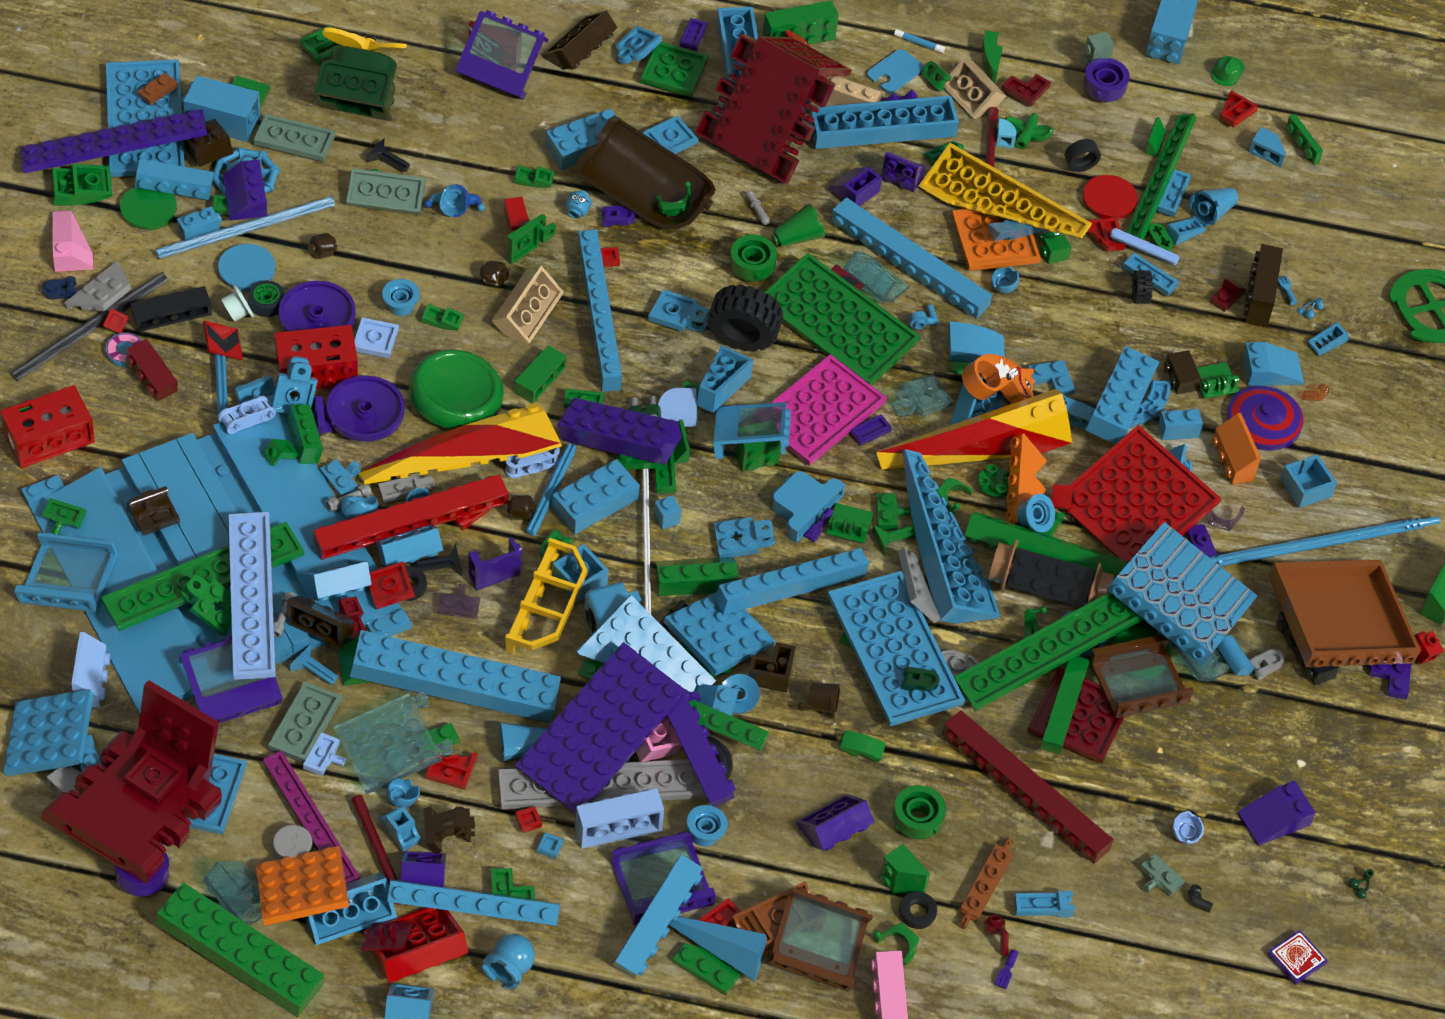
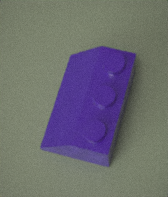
[223,159,267,221]
[796,794,874,851]

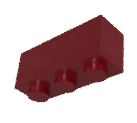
[125,339,178,402]

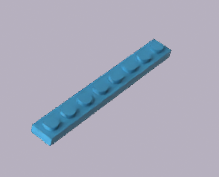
[387,879,560,926]

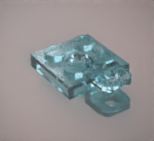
[892,375,954,417]

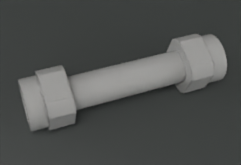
[325,484,371,512]
[274,592,296,638]

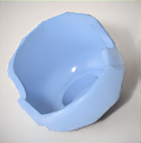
[1172,811,1204,845]

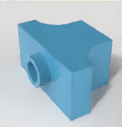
[380,806,421,852]

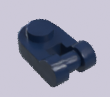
[42,276,77,300]

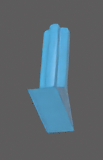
[290,643,338,685]

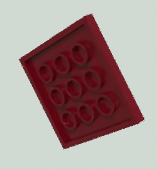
[1027,667,1133,764]

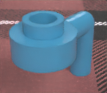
[908,305,939,330]

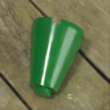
[771,204,825,247]

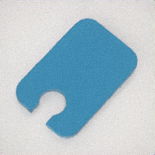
[867,49,924,93]

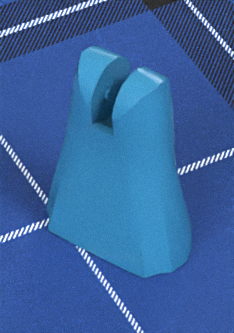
[499,723,547,761]

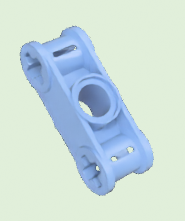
[218,396,276,434]
[505,447,560,479]

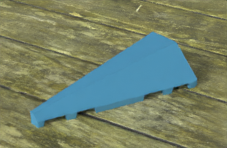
[668,916,767,981]

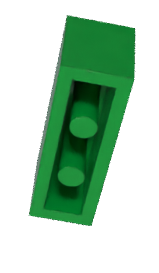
[513,345,567,404]
[286,404,323,464]

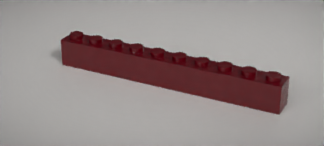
[942,710,1114,864]

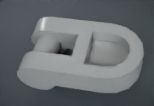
[1250,649,1284,680]

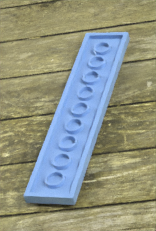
[229,512,276,680]

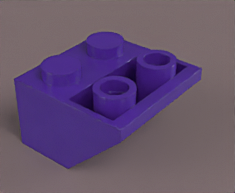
[881,152,925,192]
[828,167,882,206]

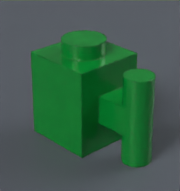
[1038,231,1072,264]

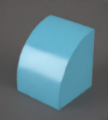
[996,118,1016,148]

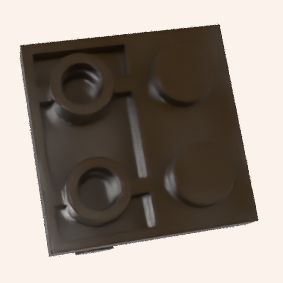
[127,486,180,536]

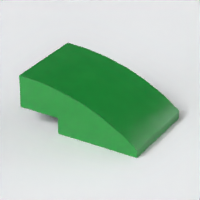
[51,164,112,206]

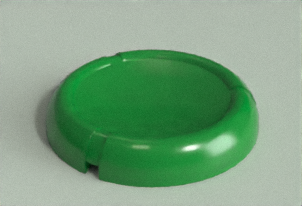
[408,349,504,429]

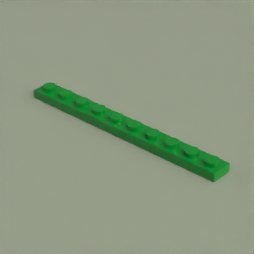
[1126,113,1197,240]
[578,657,770,751]

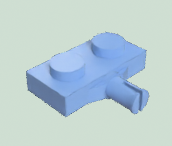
[303,732,346,776]

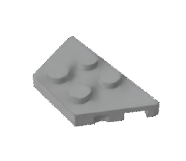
[64,261,131,311]

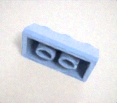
[71,632,111,708]

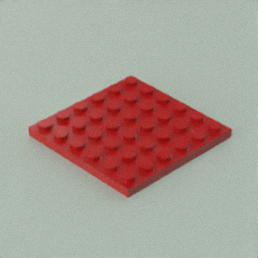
[1063,425,1221,561]

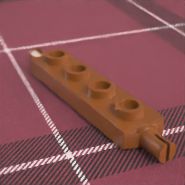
[958,837,1014,929]

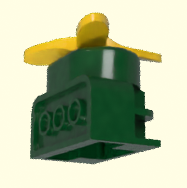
[314,28,407,121]

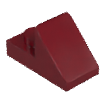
[1210,278,1247,312]

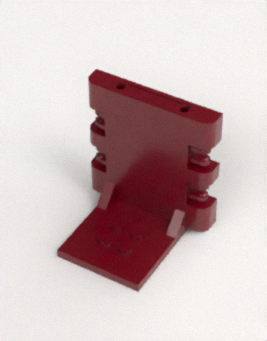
[695,35,852,184]
[41,680,222,884]

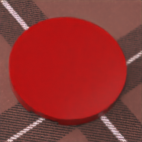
[1082,175,1138,220]

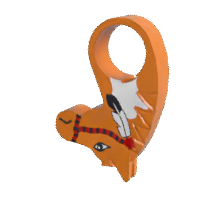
[962,354,1035,404]

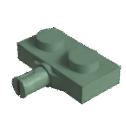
[1140,854,1185,896]

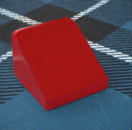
[1051,484,1073,510]

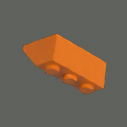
[1212,413,1261,485]

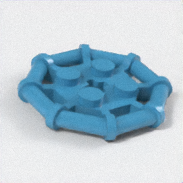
[213,147,280,196]

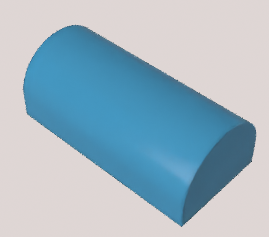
[1217,635,1254,676]

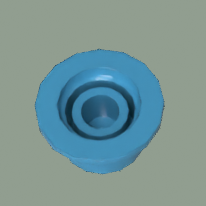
[382,279,420,316]
[1017,494,1055,533]
[686,805,728,847]

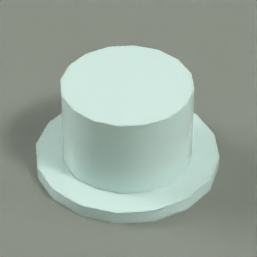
[221,284,255,322]

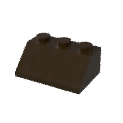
[287,595,354,649]

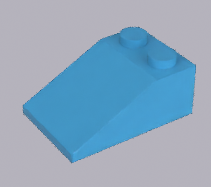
[1242,342,1304,386]

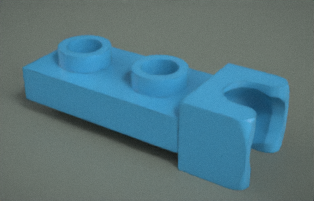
[1014,891,1075,917]

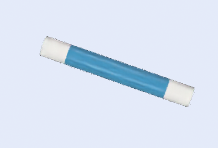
[894,29,946,54]

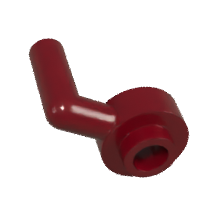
[984,915,1009,956]

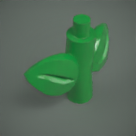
[1005,113,1054,149]

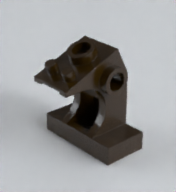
[423,806,475,853]

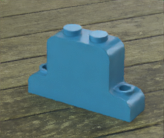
[771,471,846,543]

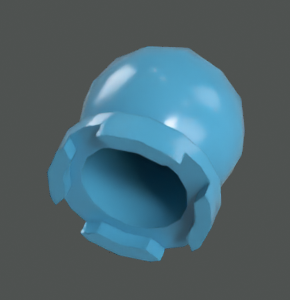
[482,934,535,990]

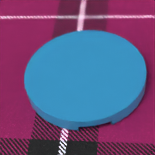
[218,244,275,292]

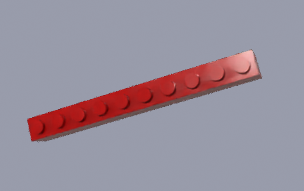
[313,474,509,560]

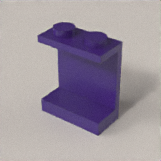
[468,537,523,591]

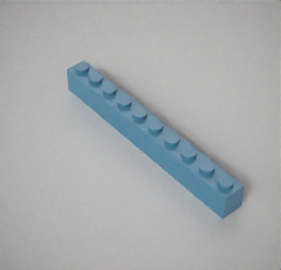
[831,197,992,319]
[578,230,622,392]

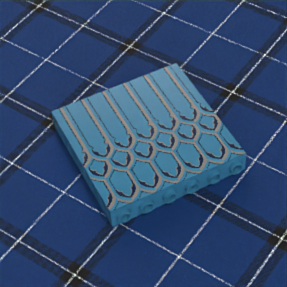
[1107,522,1258,665]

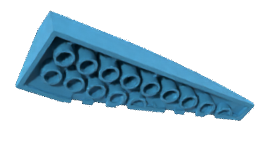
[903,449,1000,624]

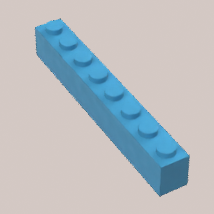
[715,548,869,615]

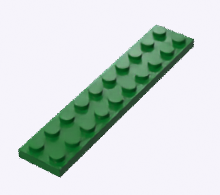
[101,521,304,632]
[954,592,1143,712]

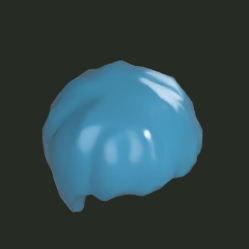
[341,495,379,519]

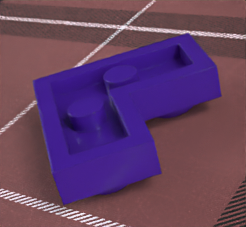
[1369,663,1412,700]

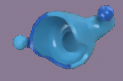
[424,184,485,217]

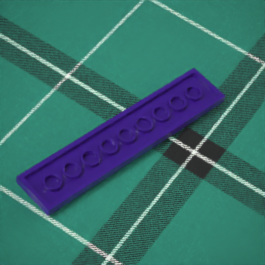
[20,110,207,173]

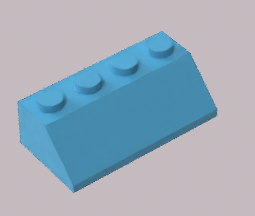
[950,372,1005,425]
[304,872,397,945]

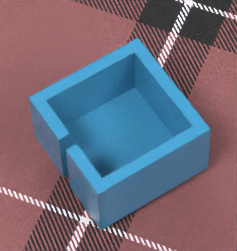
[1280,454,1337,508]

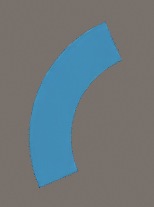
[1129,381,1171,428]

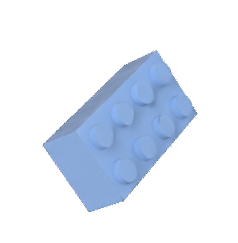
[575,789,664,849]

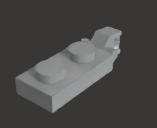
[378,475,435,504]

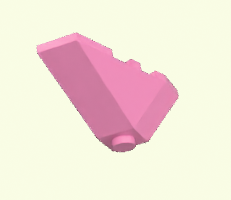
[52,211,93,272]

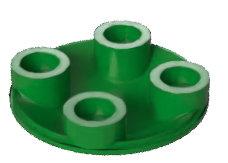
[977,464,1010,497]

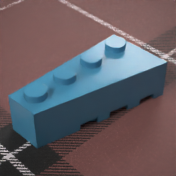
[696,345,754,413]

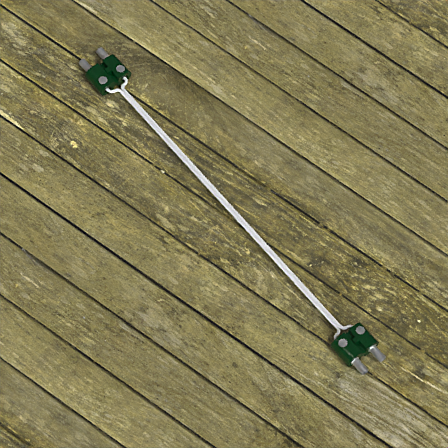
[628,396,661,614]

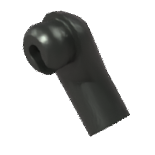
[1188,884,1213,913]

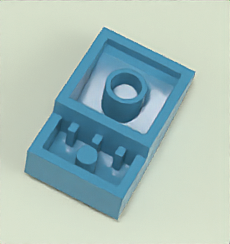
[948,321,1005,362]

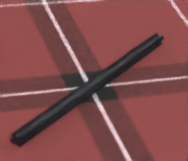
[11,272,168,382]

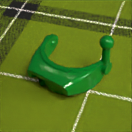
[656,181,692,217]
[936,477,972,514]
[1023,606,1047,639]
[874,923,920,965]

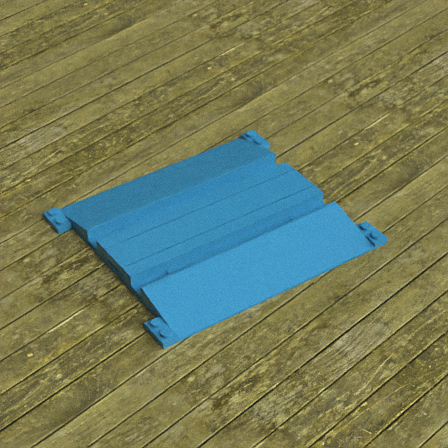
[21,394,412,714]

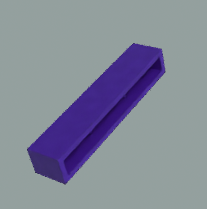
[667,685,736,807]

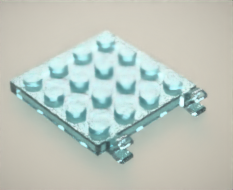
[334,692,454,795]

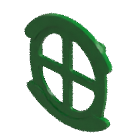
[1389,269,1445,343]

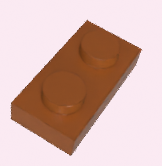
[138,73,178,106]

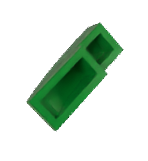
[982,30,1003,83]

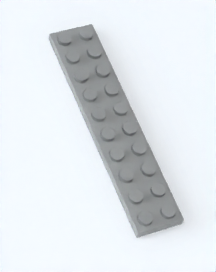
[498,759,707,809]

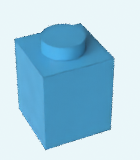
[654,495,681,530]

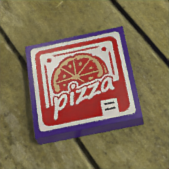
[1267,930,1328,985]

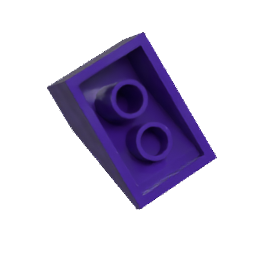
[1237,780,1316,846]

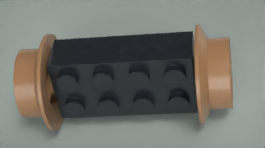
[988,539,1114,607]

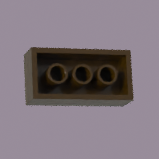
[1243,244,1283,327]

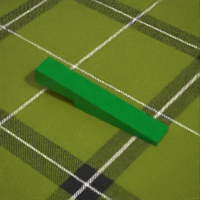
[1040,656,1090,754]

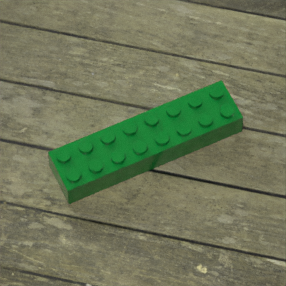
[156,882,324,1018]

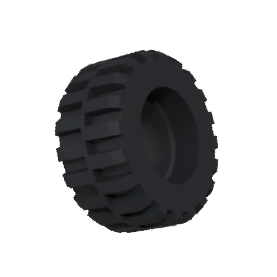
[707,284,783,352]

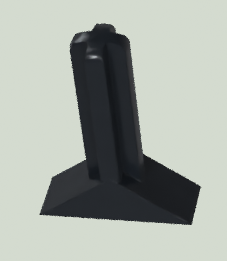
[366,137,410,172]
[415,543,462,576]

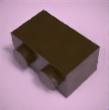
[1164,350,1201,394]

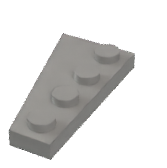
[898,548,941,623]

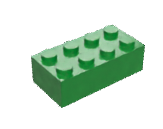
[762,0,839,45]

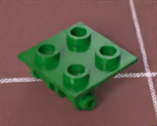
[1197,362,1240,399]
[827,503,874,544]

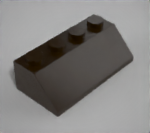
[542,10,618,70]

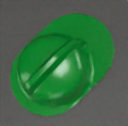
[1211,56,1245,86]

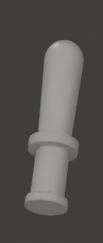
[746,191,770,225]

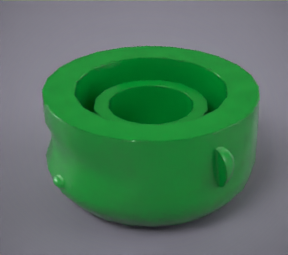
[730,235,777,282]
[893,785,946,840]

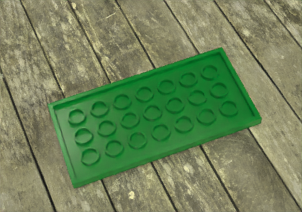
[764,253,920,386]

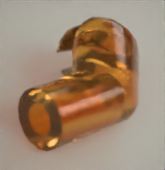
[1303,383,1329,401]

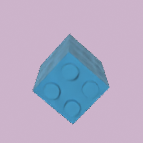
[1146,0,1198,65]
[182,75,260,142]

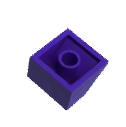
[401,851,446,887]

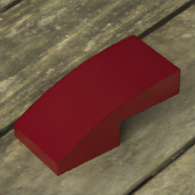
[338,596,366,642]

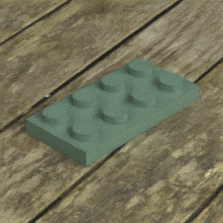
[254,114,336,162]
[346,168,426,215]
[268,682,342,763]

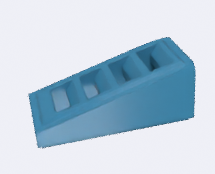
[1166,217,1206,245]
[1307,322,1349,356]

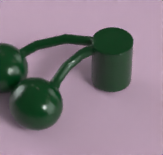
[1349,869,1374,899]

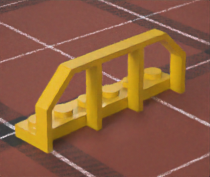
[505,538,587,654]

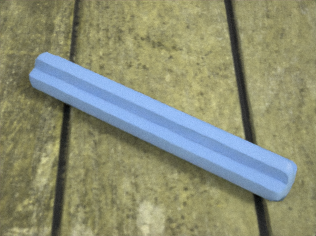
[1110,228,1179,265]

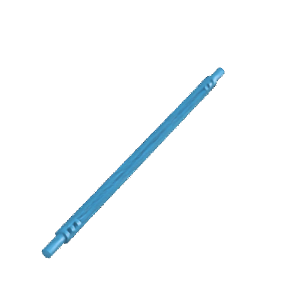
[1209,516,1440,567]

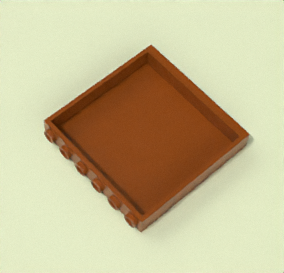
[1268,559,1421,667]

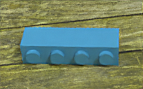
[135,159,214,200]

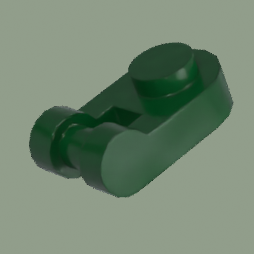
[902,667,940,691]

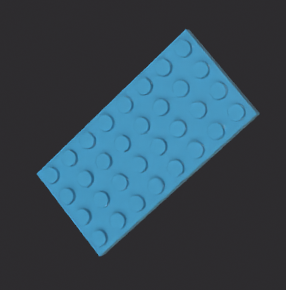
[106,59,185,177]
[827,571,965,726]

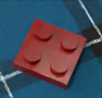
[369,561,415,609]

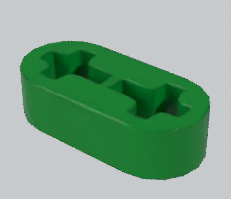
[1147,223,1173,252]

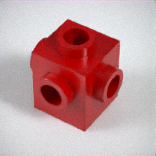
[1414,631,1444,665]

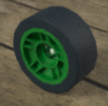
[248,280,285,317]

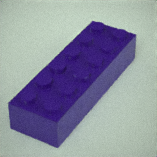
[557,397,681,465]

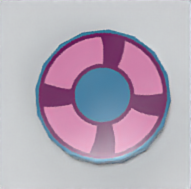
[106,333,142,367]

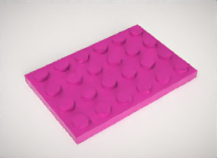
[753,354,887,466]

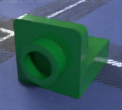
[263,439,299,466]

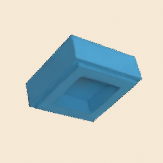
[536,832,564,859]

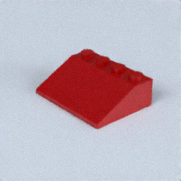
[363,907,469,983]

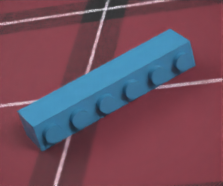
[612,854,703,979]

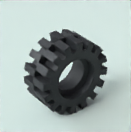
[1132,270,1153,304]

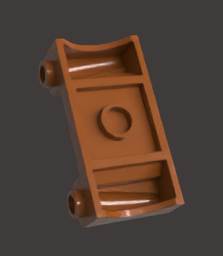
[731,881,827,959]

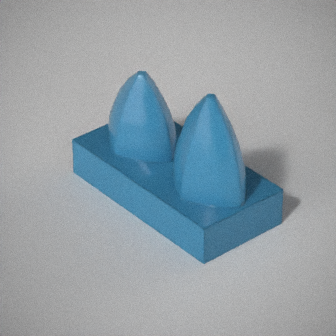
[235,375,275,405]

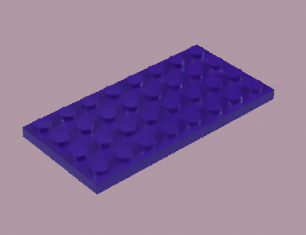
[515,642,687,815]

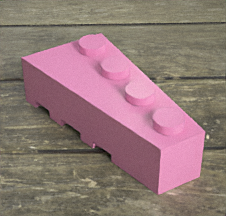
[871,951,908,1019]

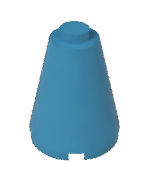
[1189,188,1239,226]

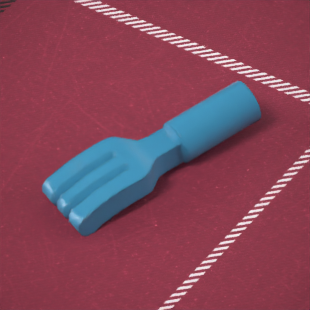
[1278,276,1297,305]

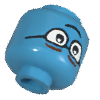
[565,190,592,219]

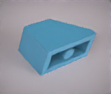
[1249,127,1286,167]

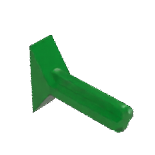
[872,525,916,556]

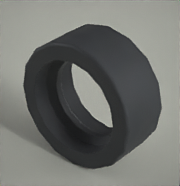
[1064,139,1101,172]

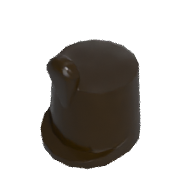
[797,682,840,719]

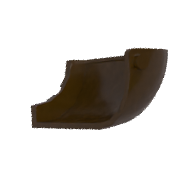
[572,115,716,229]

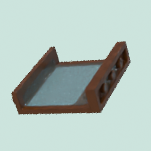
[1089,634,1194,718]
[768,887,873,992]

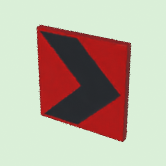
[203,320,243,360]

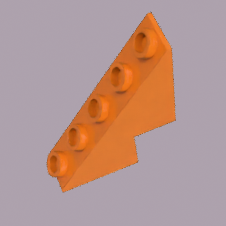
[1005,433,1047,524]

